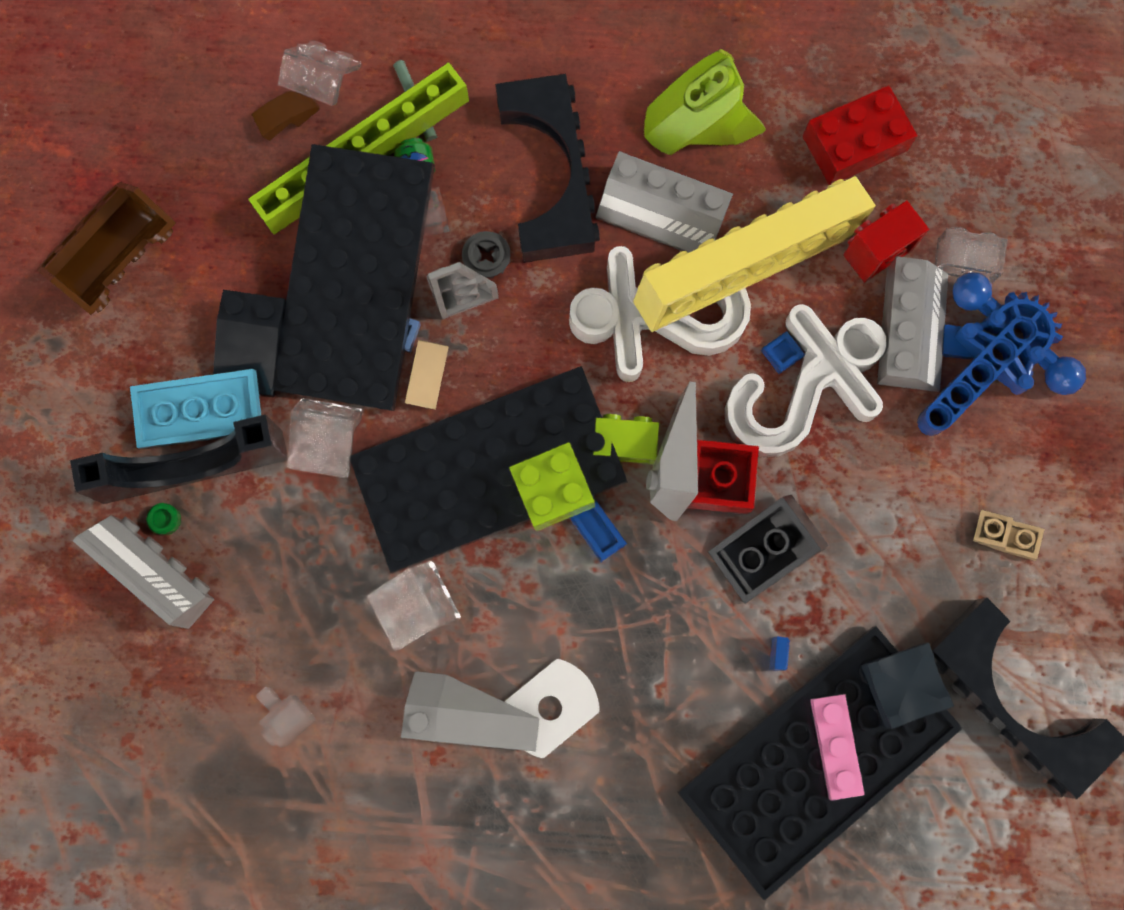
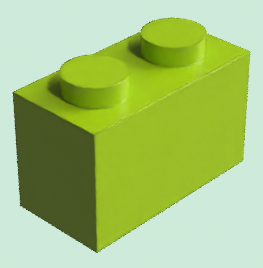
[593,414,659,464]

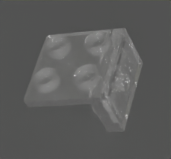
[277,41,361,106]
[287,398,363,478]
[367,561,461,651]

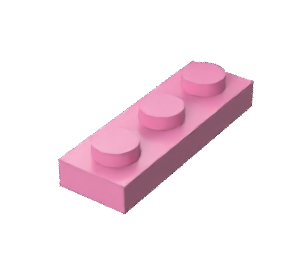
[810,694,864,800]

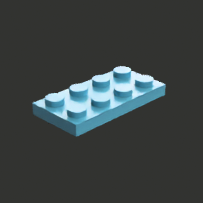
[130,369,261,449]

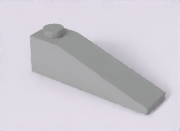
[427,262,499,320]
[646,381,698,521]
[401,671,539,752]

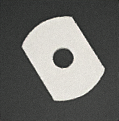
[504,659,599,758]

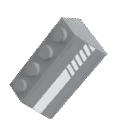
[596,151,733,253]
[877,256,949,392]
[72,515,215,629]

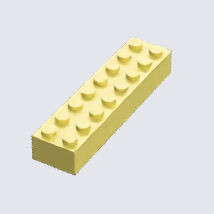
[633,176,876,332]

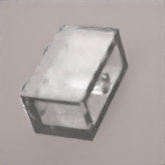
[934,227,1008,283]

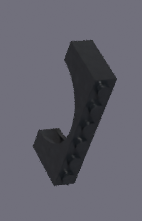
[495,74,600,263]
[70,414,289,504]
[930,597,1124,799]

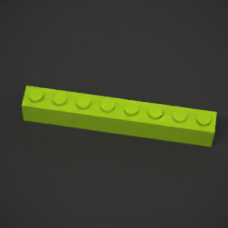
[248,62,469,235]

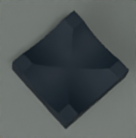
[861,643,954,729]

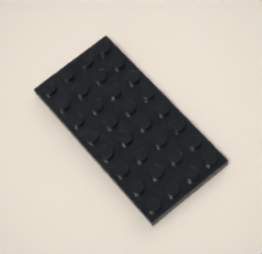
[272,144,435,411]
[349,366,628,574]
[677,626,963,901]

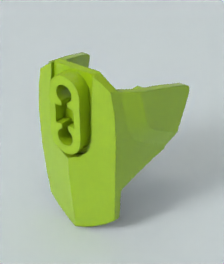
[644,49,766,155]

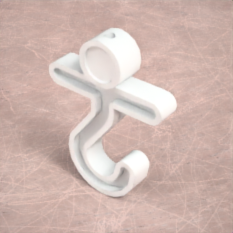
[569,246,751,382]
[725,304,887,457]

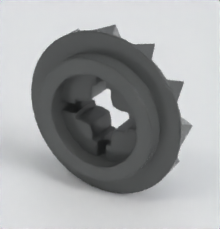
[462,231,511,279]

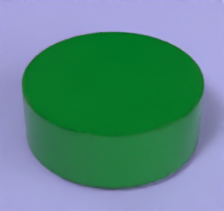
[146,503,181,536]

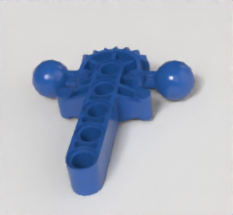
[917,273,1086,436]

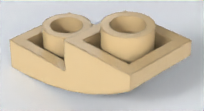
[405,339,449,410]
[973,510,1045,561]

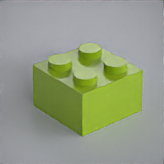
[509,442,596,531]

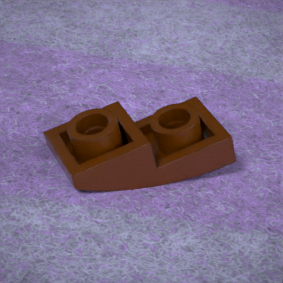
[251,85,320,141]

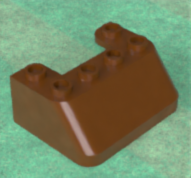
[38,182,176,315]

